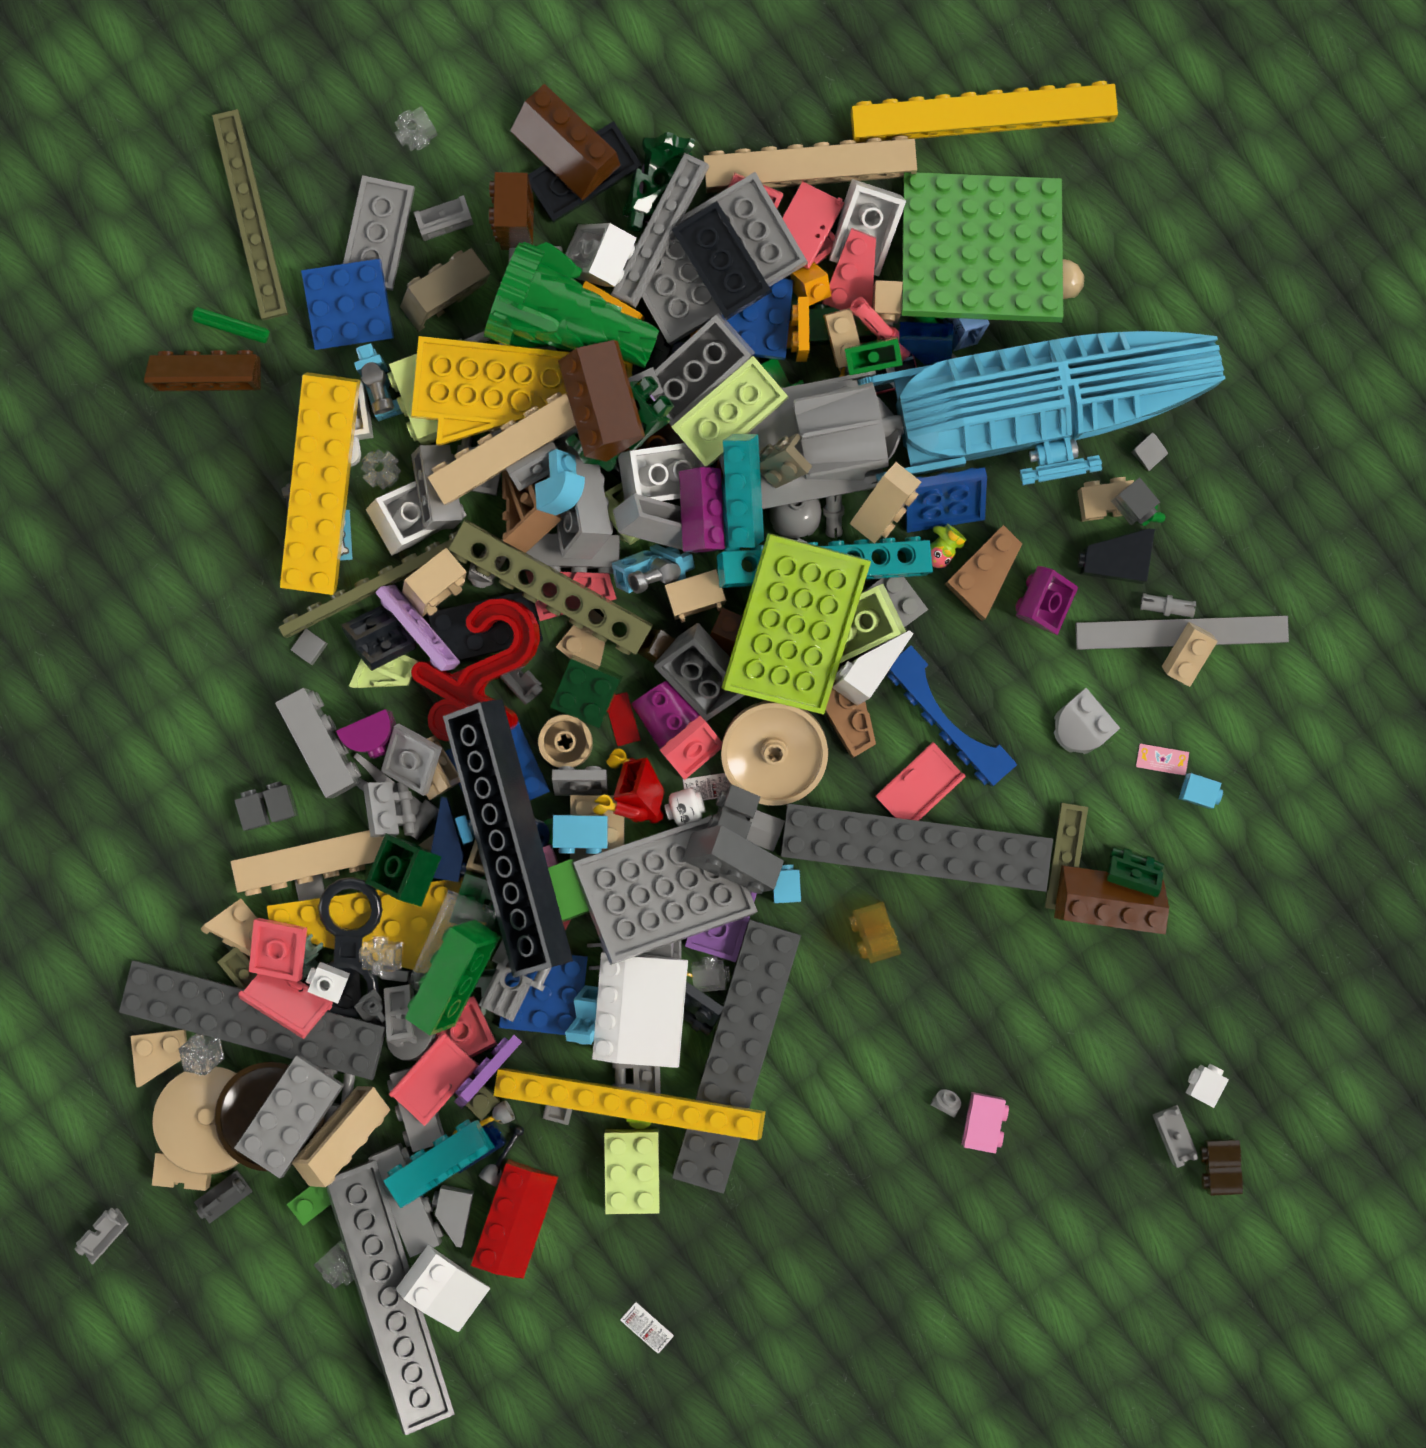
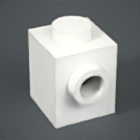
[306,962,350,1004]
[1185,1064,1229,1108]

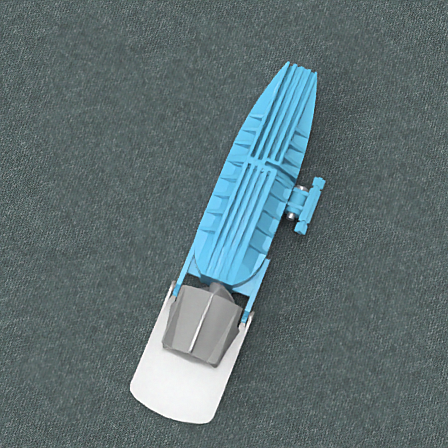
[719,331,1225,509]

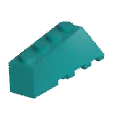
[722,434,764,548]
[383,1119,495,1208]

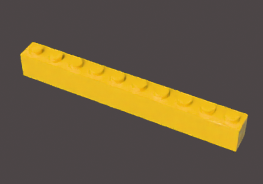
[851,81,1118,143]
[493,1068,766,1140]

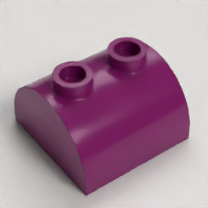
[1016,566,1078,635]
[631,680,700,749]
[336,709,396,759]

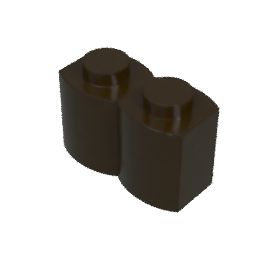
[1200,1139,1243,1196]

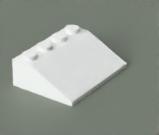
[592,952,688,1068]

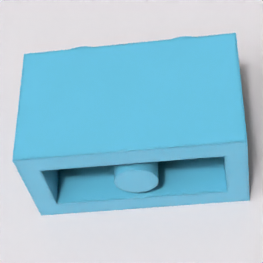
[553,815,608,854]

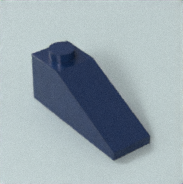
[431,797,468,882]

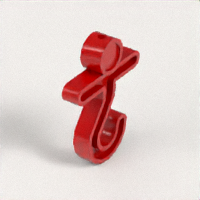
[411,598,540,741]

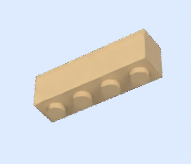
[292,1086,390,1188]

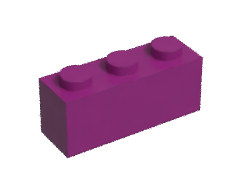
[679,467,725,552]

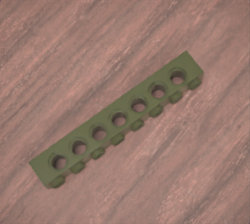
[449,519,652,655]

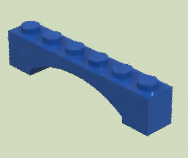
[886,645,1017,786]

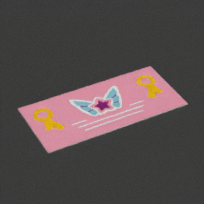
[1136,744,1189,775]

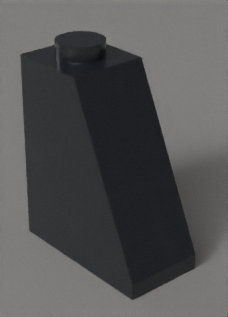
[1077,528,1155,584]

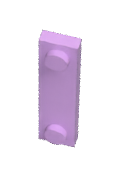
[375,585,460,671]

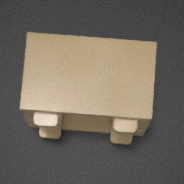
[402,548,467,617]
[665,569,726,623]

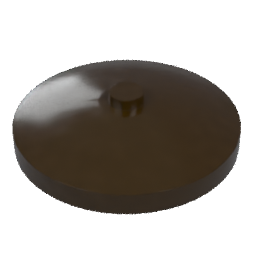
[215,1062,325,1171]

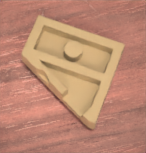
[556,609,605,666]
[201,899,257,956]
[131,1029,189,1087]

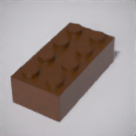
[489,172,534,250]

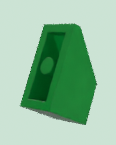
[845,336,903,376]

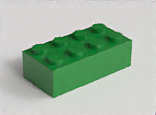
[405,919,501,1036]

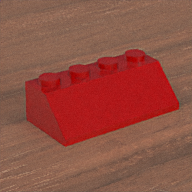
[471,1159,559,1279]

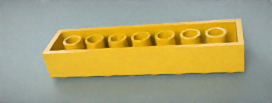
[280,372,360,595]

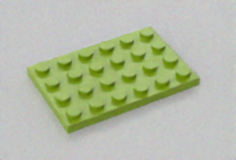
[722,533,871,714]

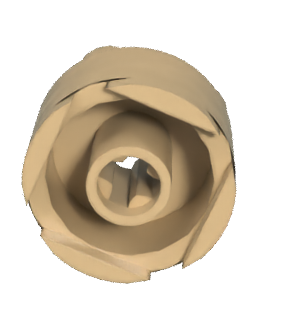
[538,715,593,768]

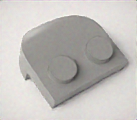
[1054,688,1120,754]

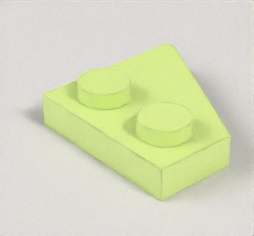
[349,655,419,688]

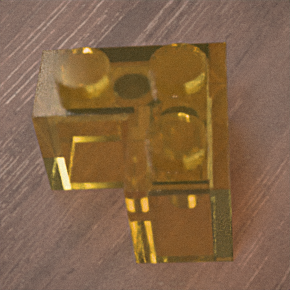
[849,901,901,964]

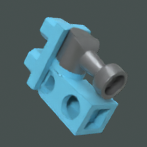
[354,343,403,421]
[612,544,695,594]

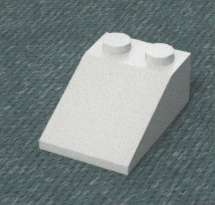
[829,179,906,276]
[565,223,636,287]
[618,443,705,501]
[366,481,467,556]
[832,631,914,706]
[396,1245,490,1332]

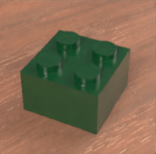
[551,655,623,728]
[365,833,441,907]

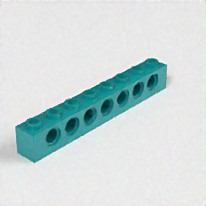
[717,536,933,588]

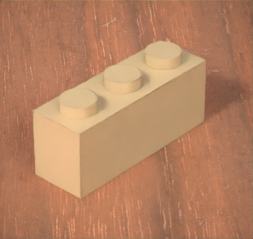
[850,462,921,544]

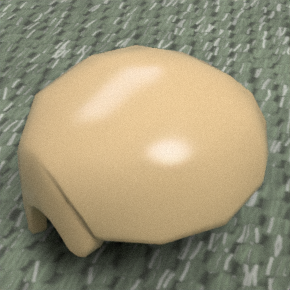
[1063,259,1084,299]

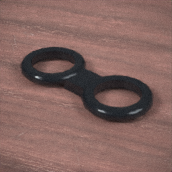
[318,877,383,1018]

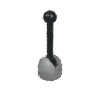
[479,1126,524,1187]

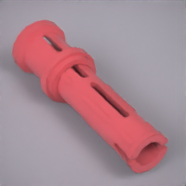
[850,297,912,361]

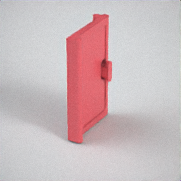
[782,181,845,269]
[875,742,966,821]
[239,974,333,1039]
[389,1033,479,1126]

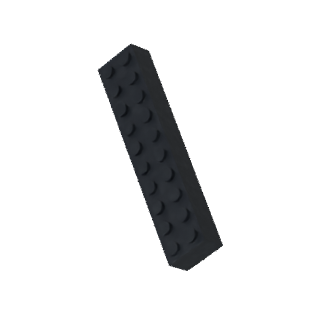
[443,699,573,978]

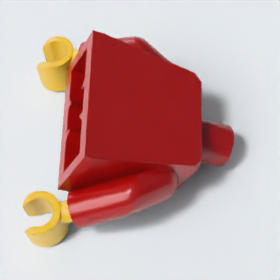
[593,748,664,823]

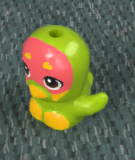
[930,524,966,568]

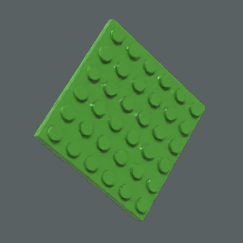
[902,172,1063,323]

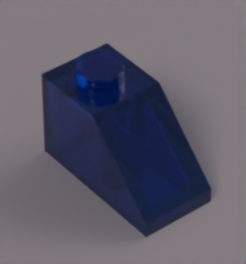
[899,322,953,365]

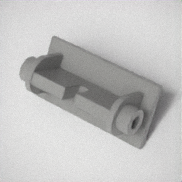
[75,1208,128,1264]

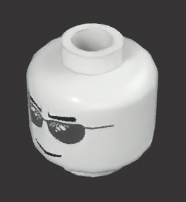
[665,788,706,826]

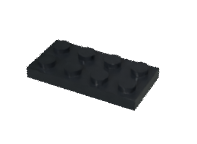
[528,121,642,223]
[671,201,772,321]
[429,591,543,661]

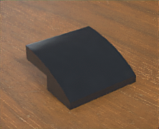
[341,605,416,671]

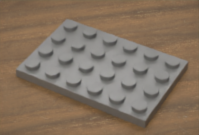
[625,172,808,346]
[572,814,758,965]

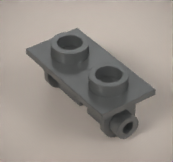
[500,666,543,705]
[354,989,386,1034]
[194,1170,253,1224]

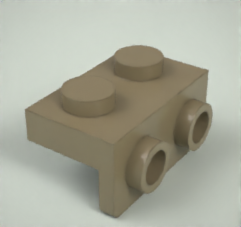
[759,433,812,488]

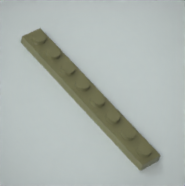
[212,109,289,321]
[279,530,459,638]

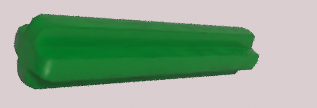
[192,307,270,343]

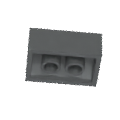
[654,623,744,721]

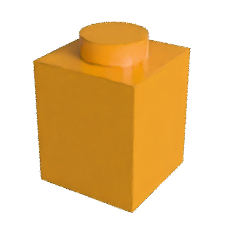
[790,262,831,306]

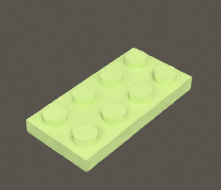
[672,356,789,467]

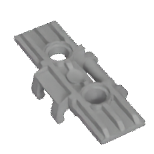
[479,939,551,1022]

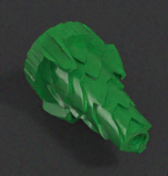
[484,242,659,369]

